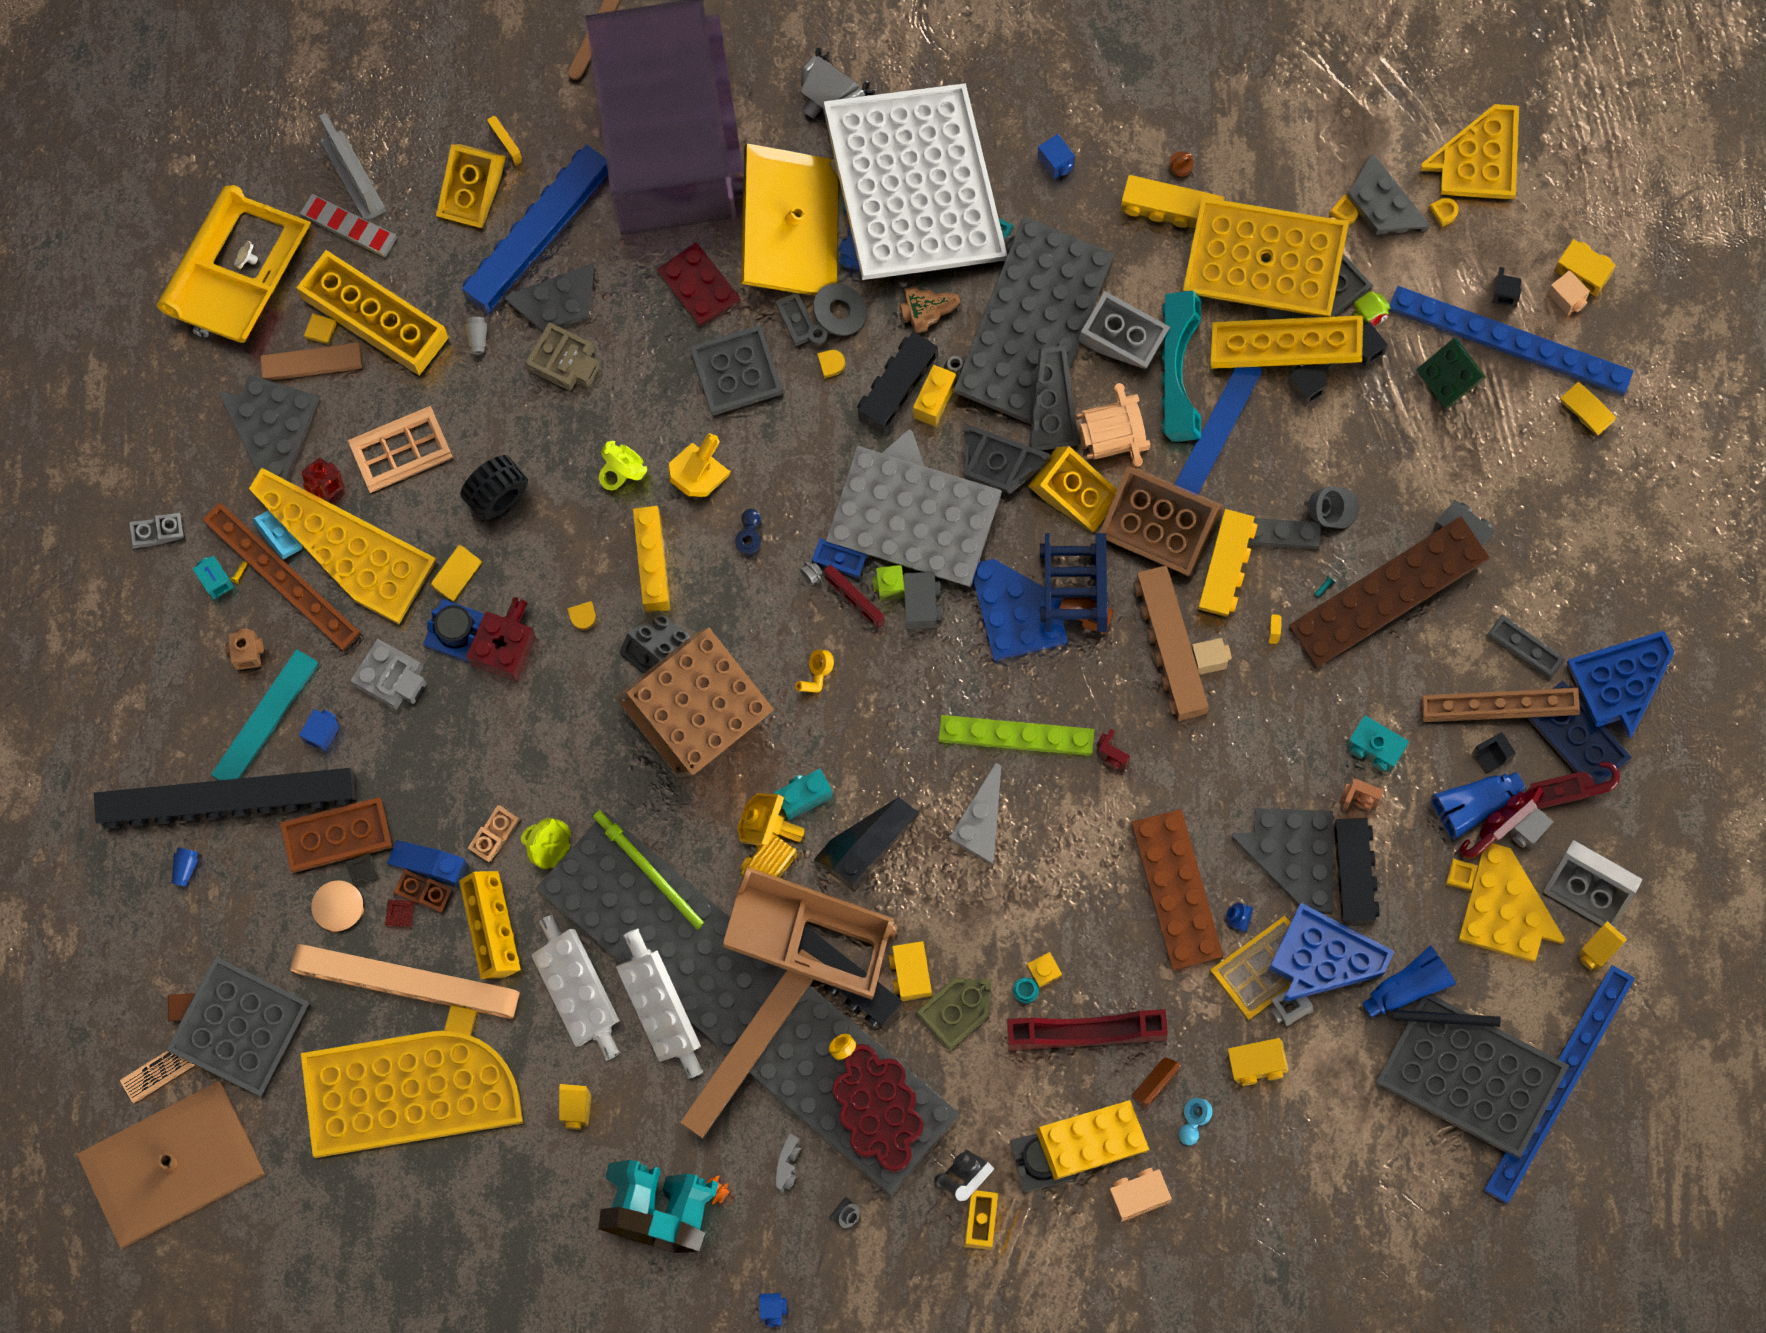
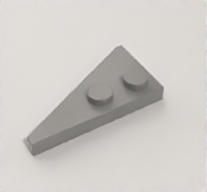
[949,763,1001,865]

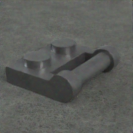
[934,1149,994,1201]

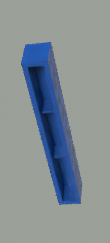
[462,144,611,314]

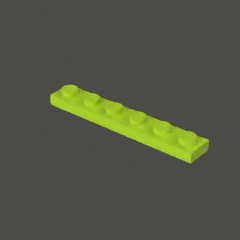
[939,715,1095,756]

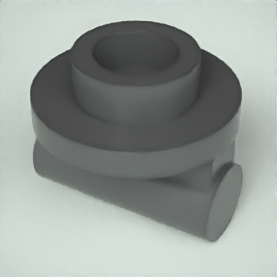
[829,1197,860,1228]

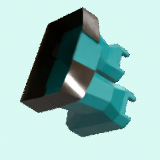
[598,1160,718,1253]

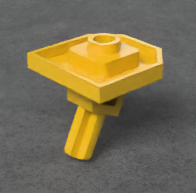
[668,433,731,497]
[737,793,804,846]

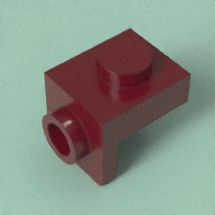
[1096,729,1130,771]

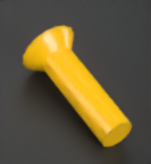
[229,561,248,584]

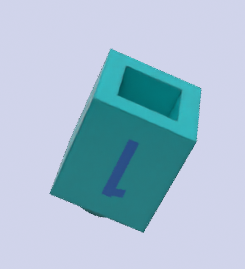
[192,555,234,600]

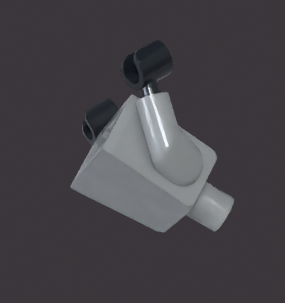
[801,47,876,119]

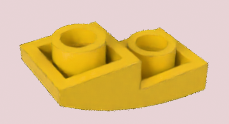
[1560,382,1616,436]

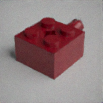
[466,597,536,682]

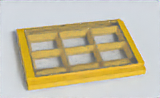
[1210,915,1291,1021]

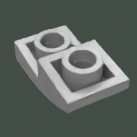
[129,513,184,549]
[776,1133,801,1193]

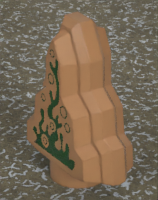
[900,287,961,334]

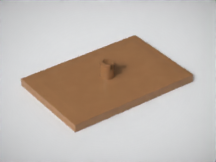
[77,1080,265,1249]

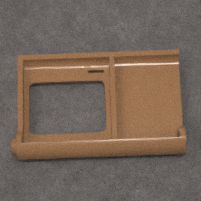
[722,866,897,1000]

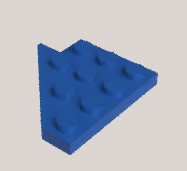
[973,559,1068,661]

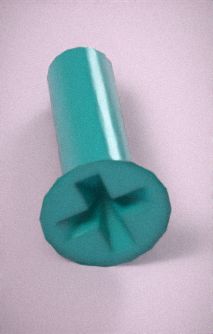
[1314,576,1336,598]

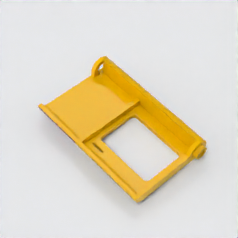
[156,185,311,343]

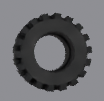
[460,455,529,520]

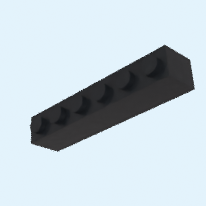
[798,925,903,1030]

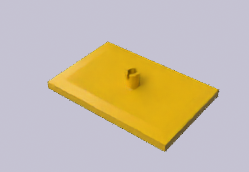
[741,144,838,296]
[1183,197,1349,317]

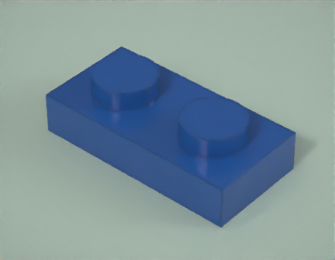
[811,538,868,579]

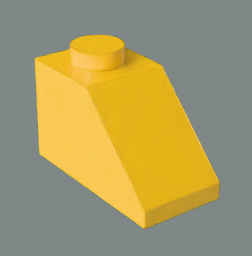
[1577,921,1627,972]
[559,1084,592,1130]

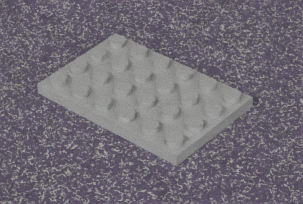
[826,446,1002,587]

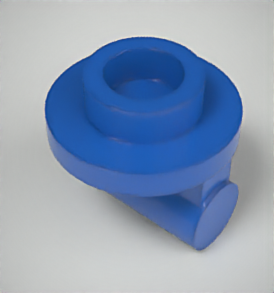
[1226,902,1253,933]

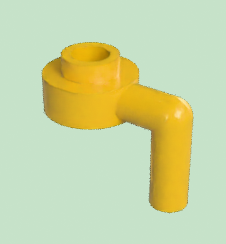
[795,649,834,693]

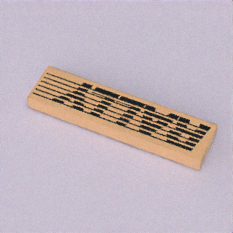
[119,1051,195,1104]

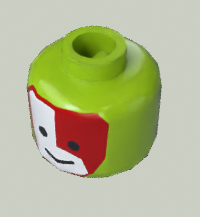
[1352,291,1391,327]

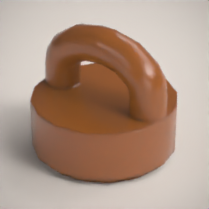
[1169,151,1194,177]

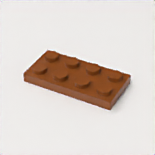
[280,797,393,873]

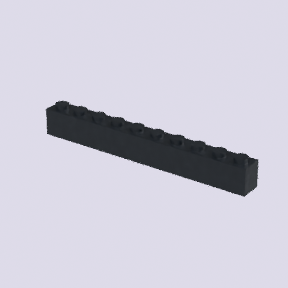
[94,768,356,829]

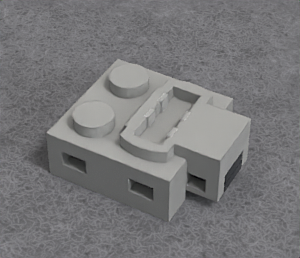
[351,639,427,711]

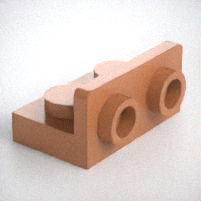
[1339,778,1384,814]

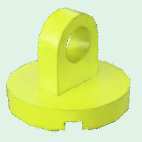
[599,441,647,490]
[521,818,571,869]

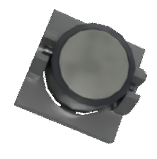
[1010,1134,1075,1193]

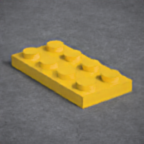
[1036,1100,1149,1180]

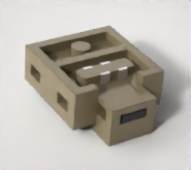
[525,322,600,391]

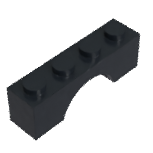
[1287,322,1388,407]

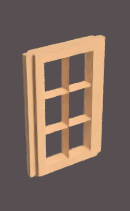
[348,406,453,493]

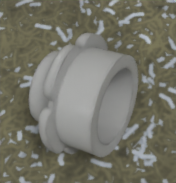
[800,562,822,586]

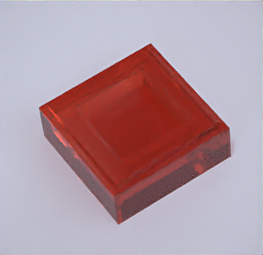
[385,900,415,928]

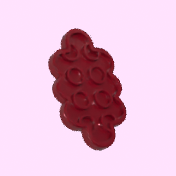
[832,1044,924,1173]

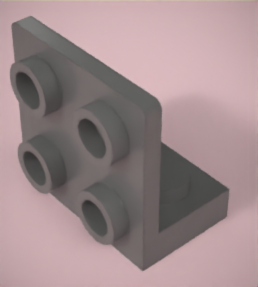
[619,610,690,673]

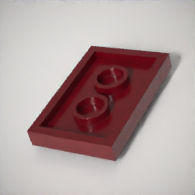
[657,242,740,327]

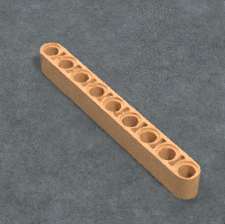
[289,944,520,1019]

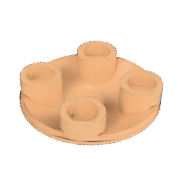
[311,881,364,932]

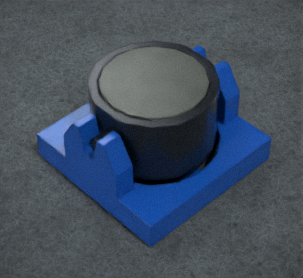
[423,599,484,662]

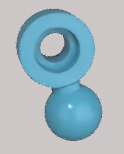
[1178,1098,1212,1145]

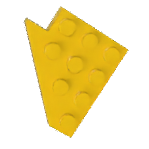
[1421,104,1519,200]
[1458,843,1565,963]

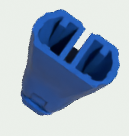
[1431,772,1526,840]
[1362,945,1457,1018]

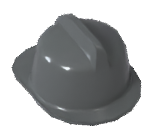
[1304,486,1359,528]

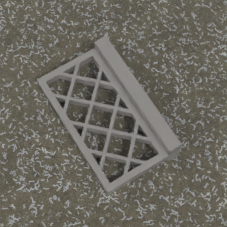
[319,113,386,221]

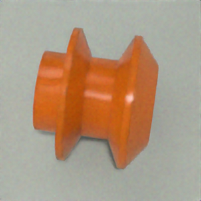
[707,1175,730,1205]

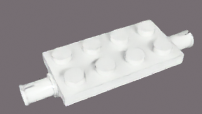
[531,915,620,1061]
[616,928,704,1079]

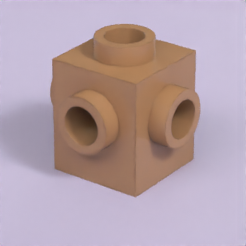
[225,629,264,670]

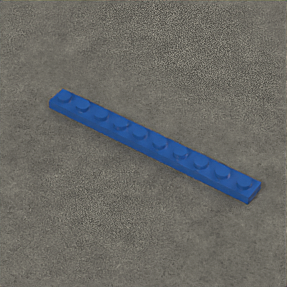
[1388,286,1634,396]
[1484,965,1635,1204]

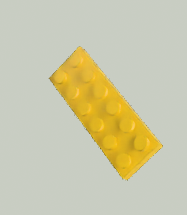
[1211,315,1363,369]

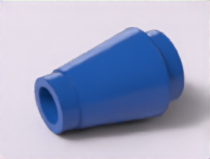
[171,847,199,886]

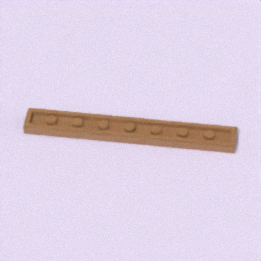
[680,949,823,1139]

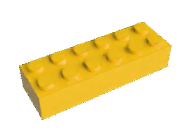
[296,250,449,376]

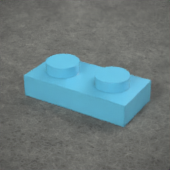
[253,511,303,560]

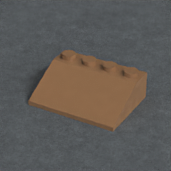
[1100,466,1225,576]

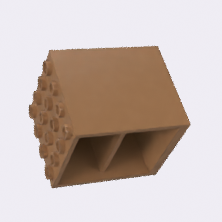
[614,627,774,777]

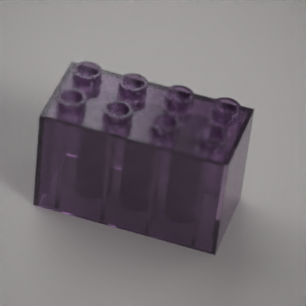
[585,0,744,235]

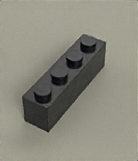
[857,332,938,434]
[1334,818,1380,926]

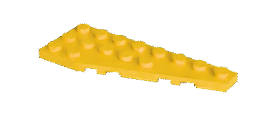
[249,468,437,625]

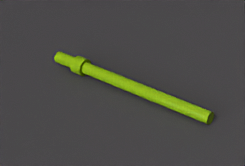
[593,810,704,930]

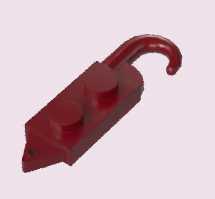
[1524,762,1620,809]
[1459,786,1543,858]

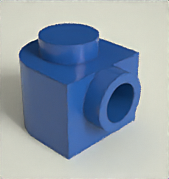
[759,1293,787,1327]

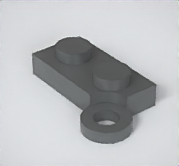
[775,293,828,347]

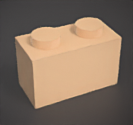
[1109,1168,1172,1222]

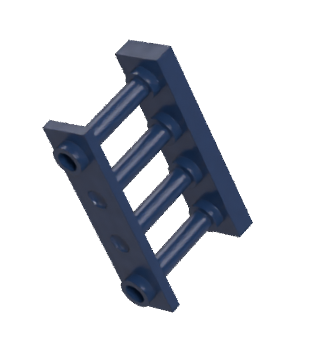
[1040,533,1108,632]

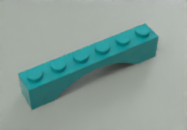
[1161,290,1201,442]

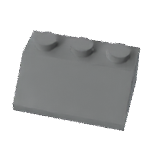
[1543,840,1642,928]

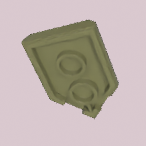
[915,978,991,1051]

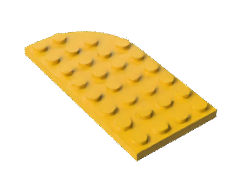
[301,1031,523,1158]

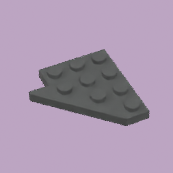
[220,375,320,481]
[1232,808,1333,914]

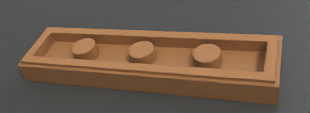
[261,343,362,381]

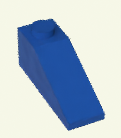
[387,840,469,889]

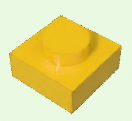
[1027,952,1062,988]

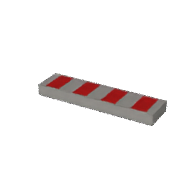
[300,194,397,258]

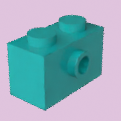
[1347,715,1410,773]
[775,768,833,821]

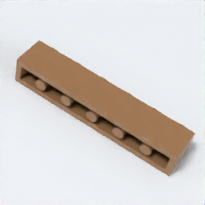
[1133,565,1209,721]

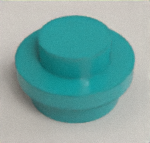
[1013,977,1039,1004]

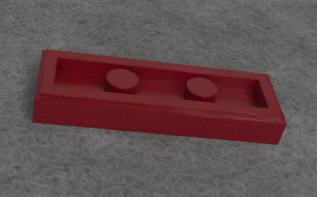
[824,564,885,629]

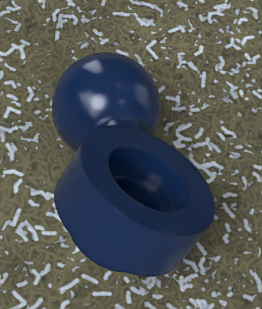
[735,509,761,555]

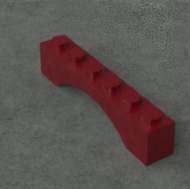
[1007,1009,1168,1051]

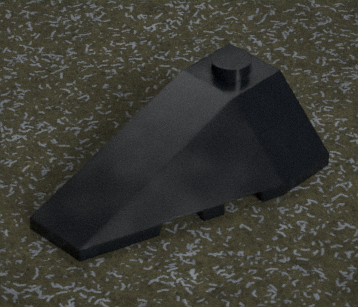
[814,797,919,892]

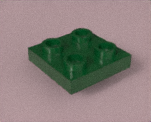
[1416,338,1486,409]

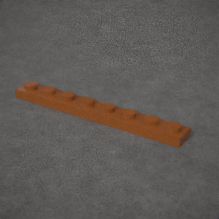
[202,502,362,652]

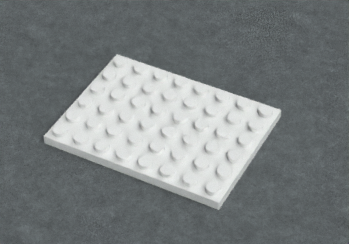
[823,83,1007,280]

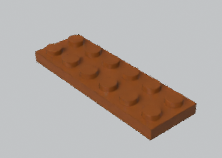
[1131,809,1223,971]

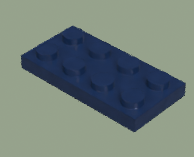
[1526,680,1632,785]

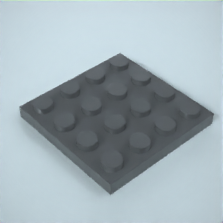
[166,956,310,1097]

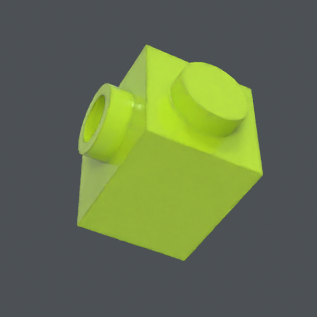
[872,565,905,601]

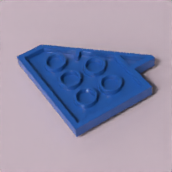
[1567,631,1674,738]
[1268,903,1394,1001]

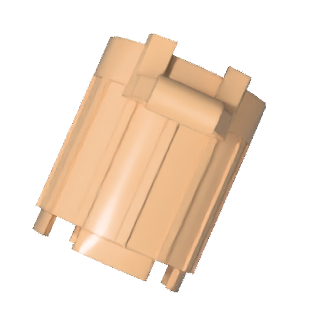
[1076,383,1151,468]

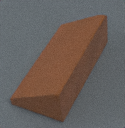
[1132,1057,1181,1108]

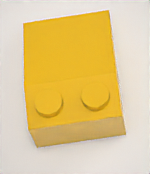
[436,144,506,228]
[1028,446,1117,533]

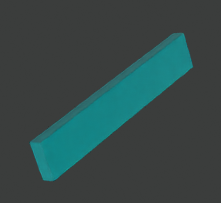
[211,649,319,780]

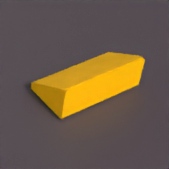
[431,545,482,603]

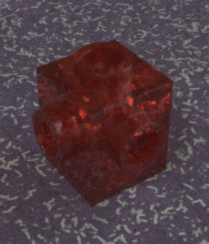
[301,457,344,501]

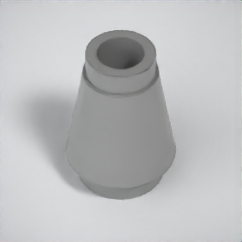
[463,317,487,355]

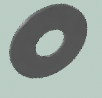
[813,283,866,336]

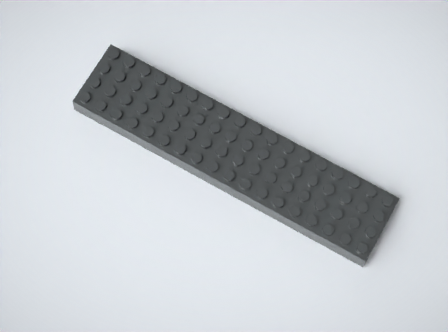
[536,811,960,1198]

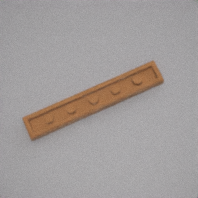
[1422,688,1580,722]

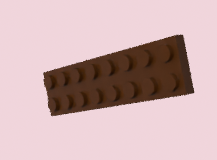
[1289,516,1490,668]

